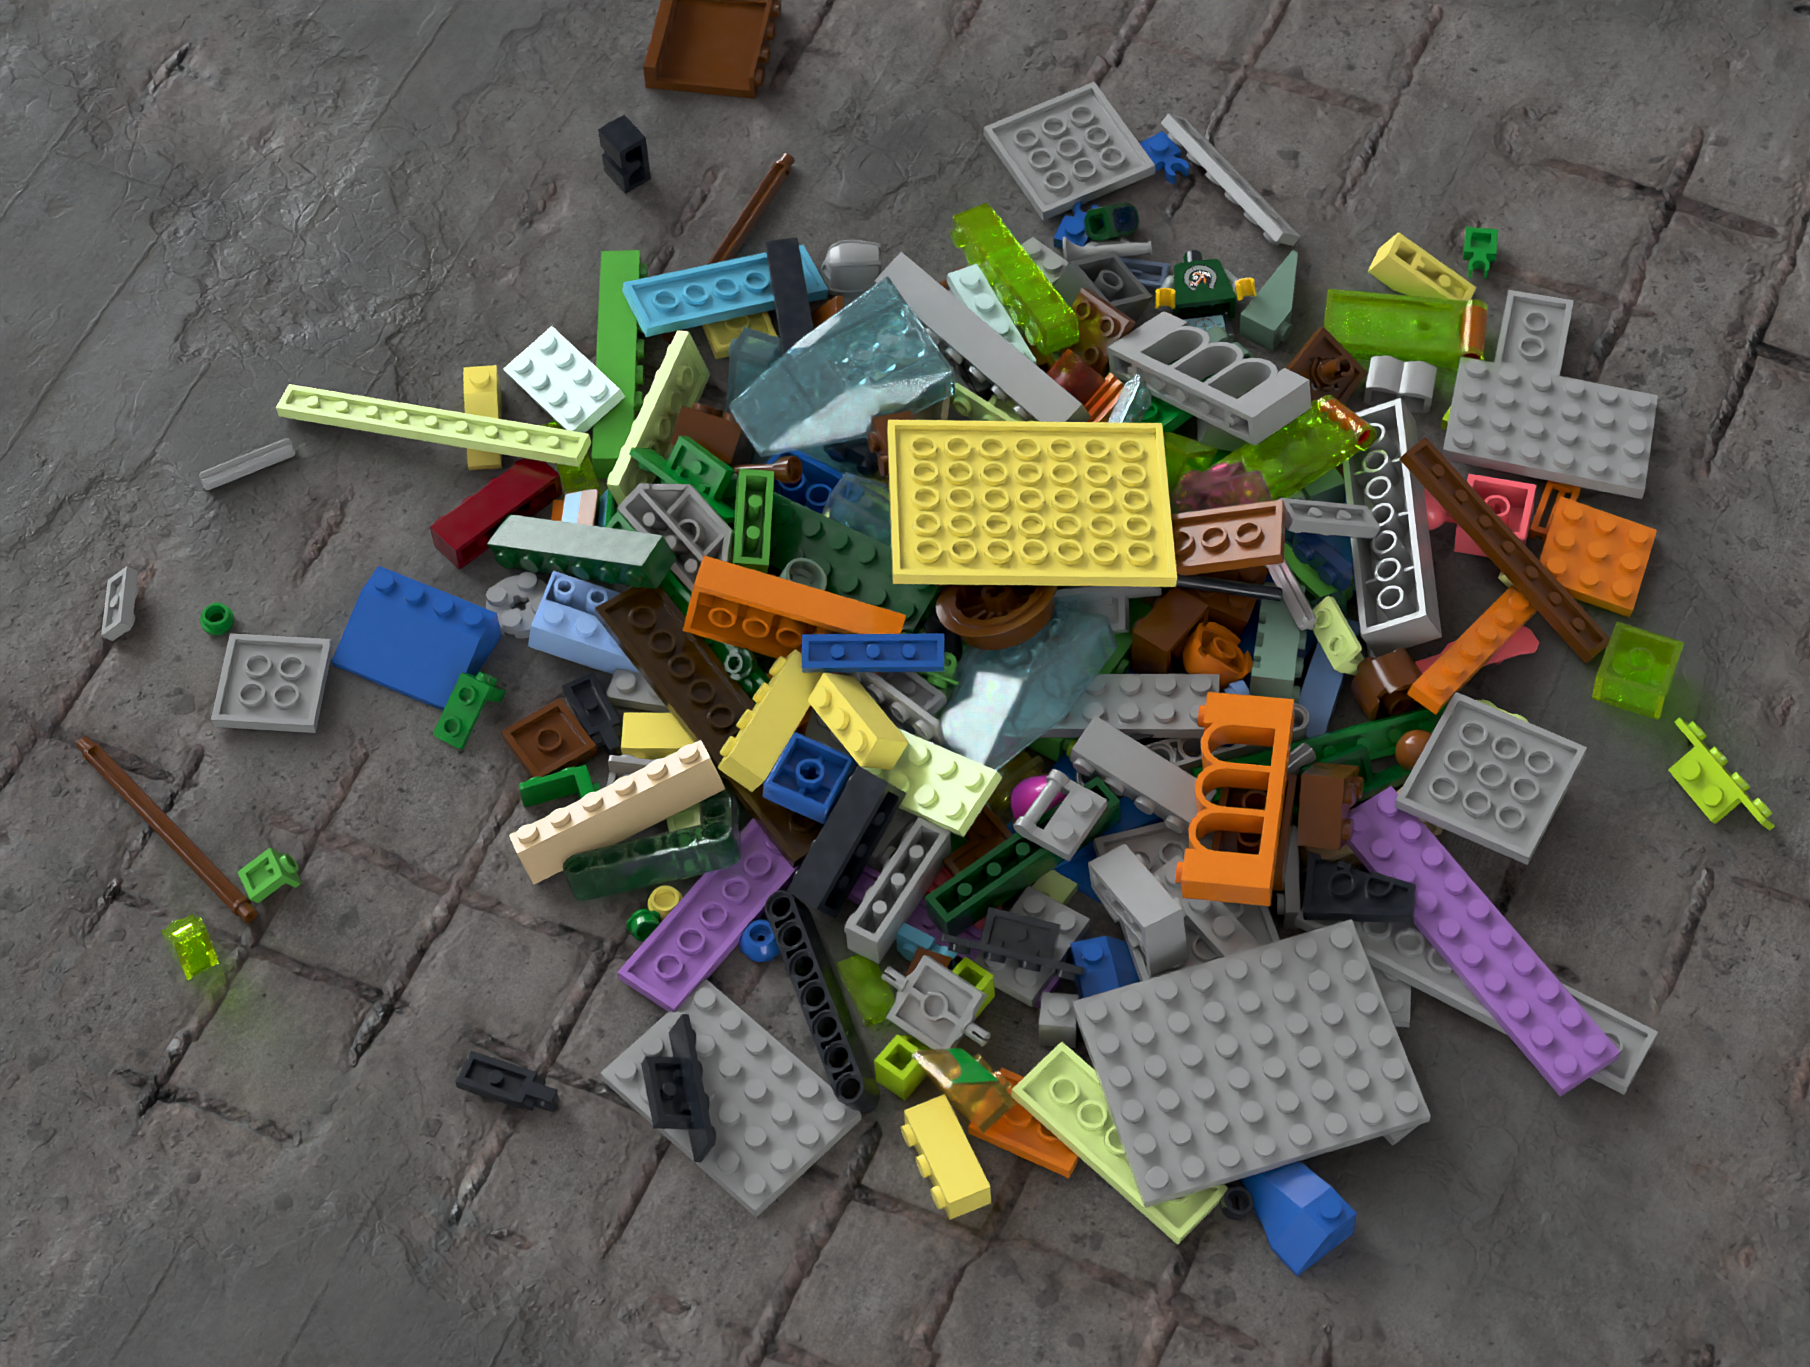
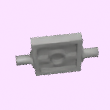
[882,955,991,1058]

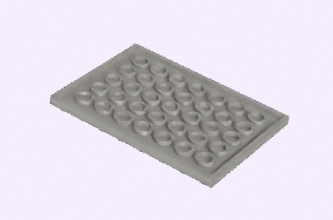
[1072,919,1431,1208]

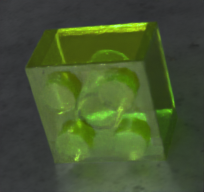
[1592,622,1685,720]

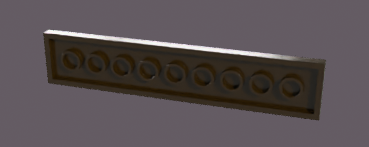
[595,585,824,868]

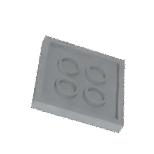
[211,633,333,733]

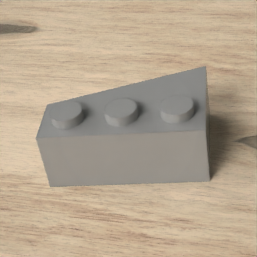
[1088,844,1188,977]

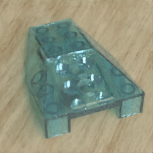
[729,276,955,457]
[928,604,1118,770]

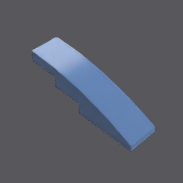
[1293,619,1360,738]

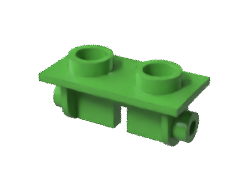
[915,652,959,690]

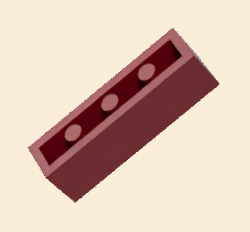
[430,458,563,570]

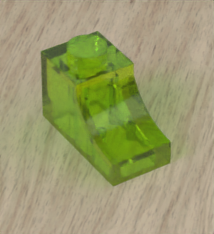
[161,914,219,980]

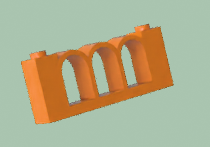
[1175,692,1295,906]

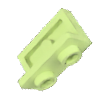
[1312,596,1364,676]

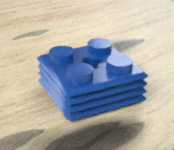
[763,732,856,824]

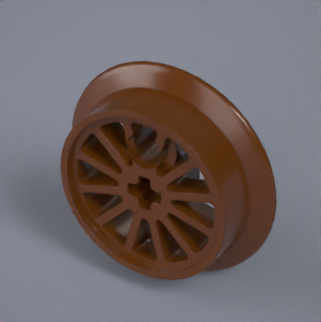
[936,584,1058,650]

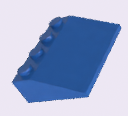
[331,565,502,711]

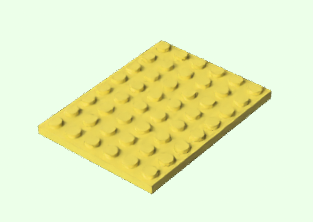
[887,420,1177,587]

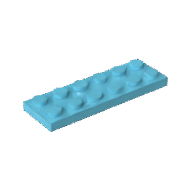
[622,245,828,337]

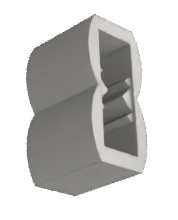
[1364,355,1437,414]

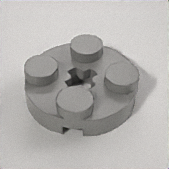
[486,572,547,639]

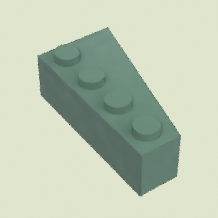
[1250,582,1311,704]

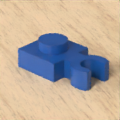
[1139,131,1189,184]
[1054,201,1098,249]

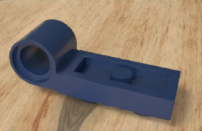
[1285,498,1353,593]

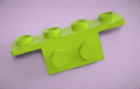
[1668,717,1775,831]

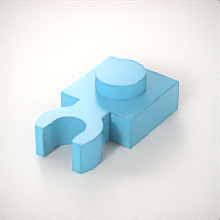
[897,923,957,969]

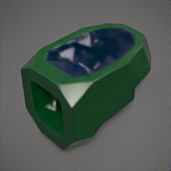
[1084,202,1140,241]

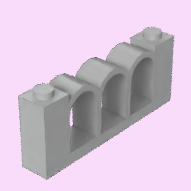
[1108,311,1312,445]

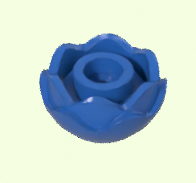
[739,920,781,962]

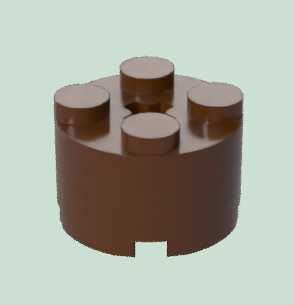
[1351,648,1424,722]

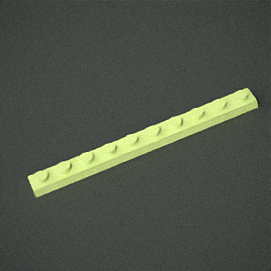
[276,384,591,467]

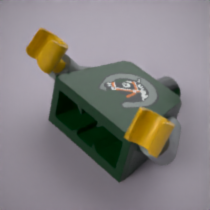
[1155,250,1257,318]

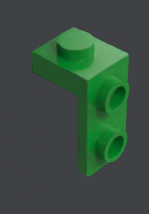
[433,671,507,749]
[518,765,601,807]

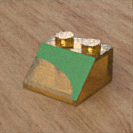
[912,1048,1016,1133]

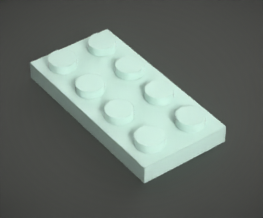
[503,326,625,433]

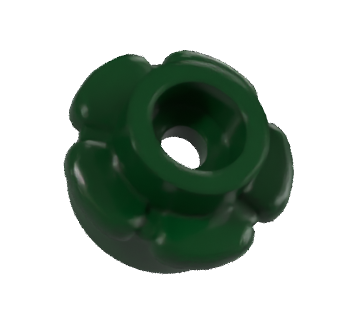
[724,647,757,681]

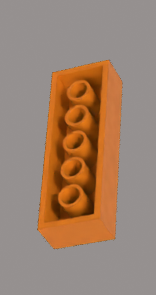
[683,556,906,675]

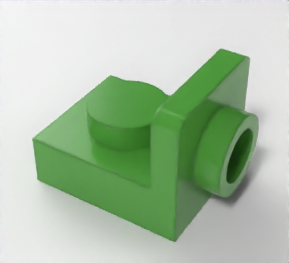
[238,848,302,903]

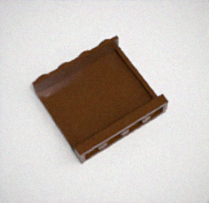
[643,0,782,99]

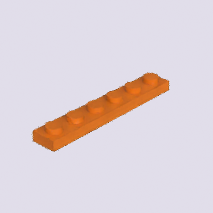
[1407,585,1537,715]

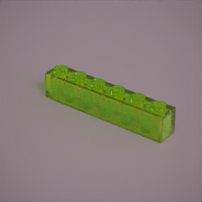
[950,202,1079,356]

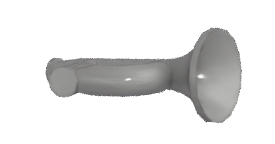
[1063,237,1152,262]

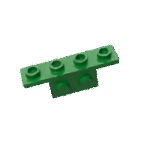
[629,436,735,523]

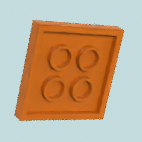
[1539,496,1657,617]

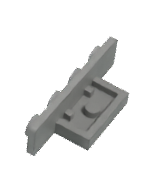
[1053,586,1161,639]
[842,672,947,747]

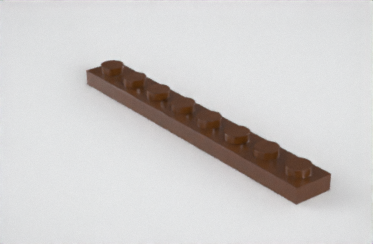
[1399,437,1612,664]

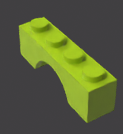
[874,957,995,1101]

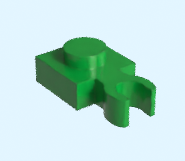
[1463,227,1498,279]

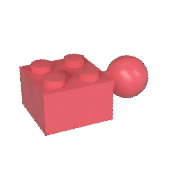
[1424,474,1536,557]

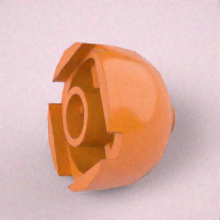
[1181,622,1253,691]

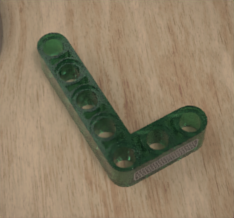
[562,776,741,901]

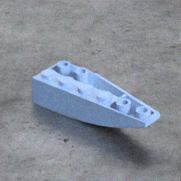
[528,571,639,674]

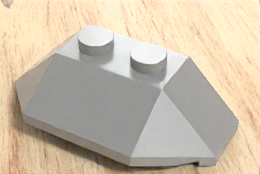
[617,483,734,592]

